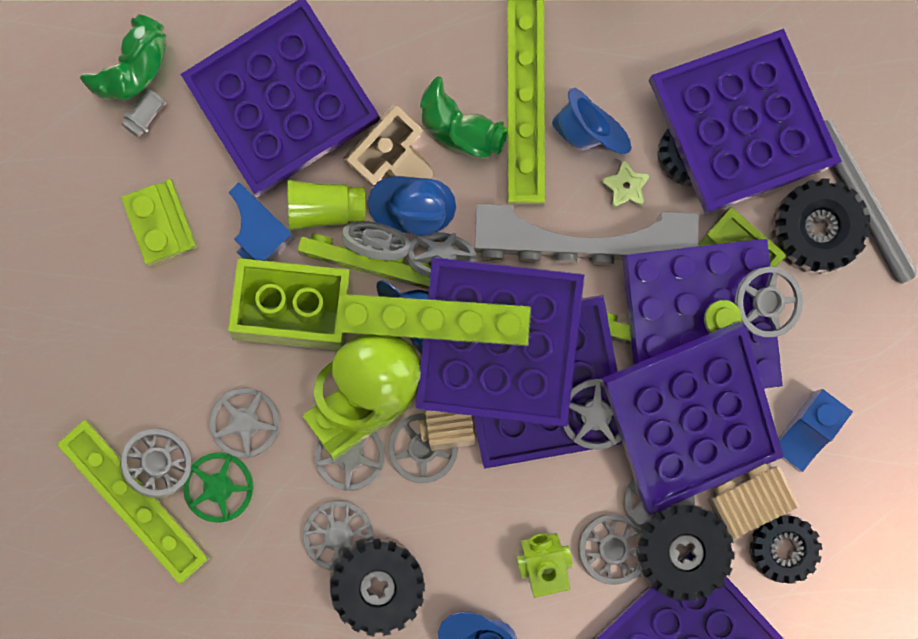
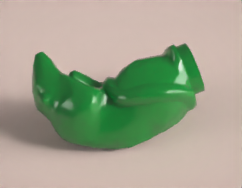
[80,14,166,100]
[420,76,508,158]

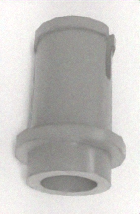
[121,89,166,137]

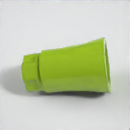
[288,180,366,231]

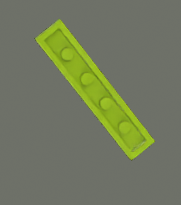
[337,294,531,345]
[56,420,210,585]

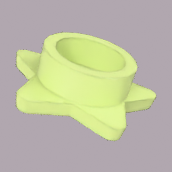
[602,161,649,207]

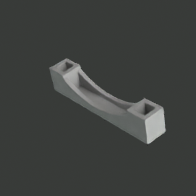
[474,204,699,265]

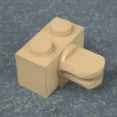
[342,105,433,185]

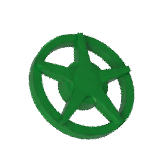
[183,453,254,523]

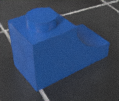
[228,182,295,262]
[779,389,853,472]

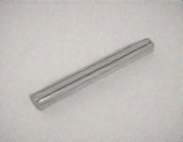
[825,119,918,284]

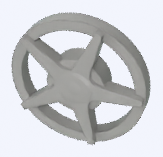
[407,232,477,278]
[735,267,803,337]
[564,379,621,450]
[210,388,280,458]
[388,413,458,483]
[315,432,385,491]

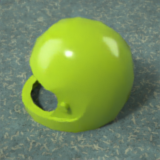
[314,334,421,432]

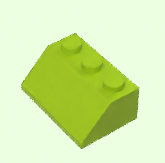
[228,258,350,351]

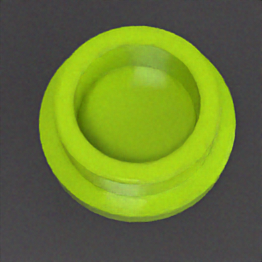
[704,300,742,333]

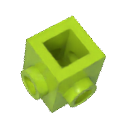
[517,533,573,598]

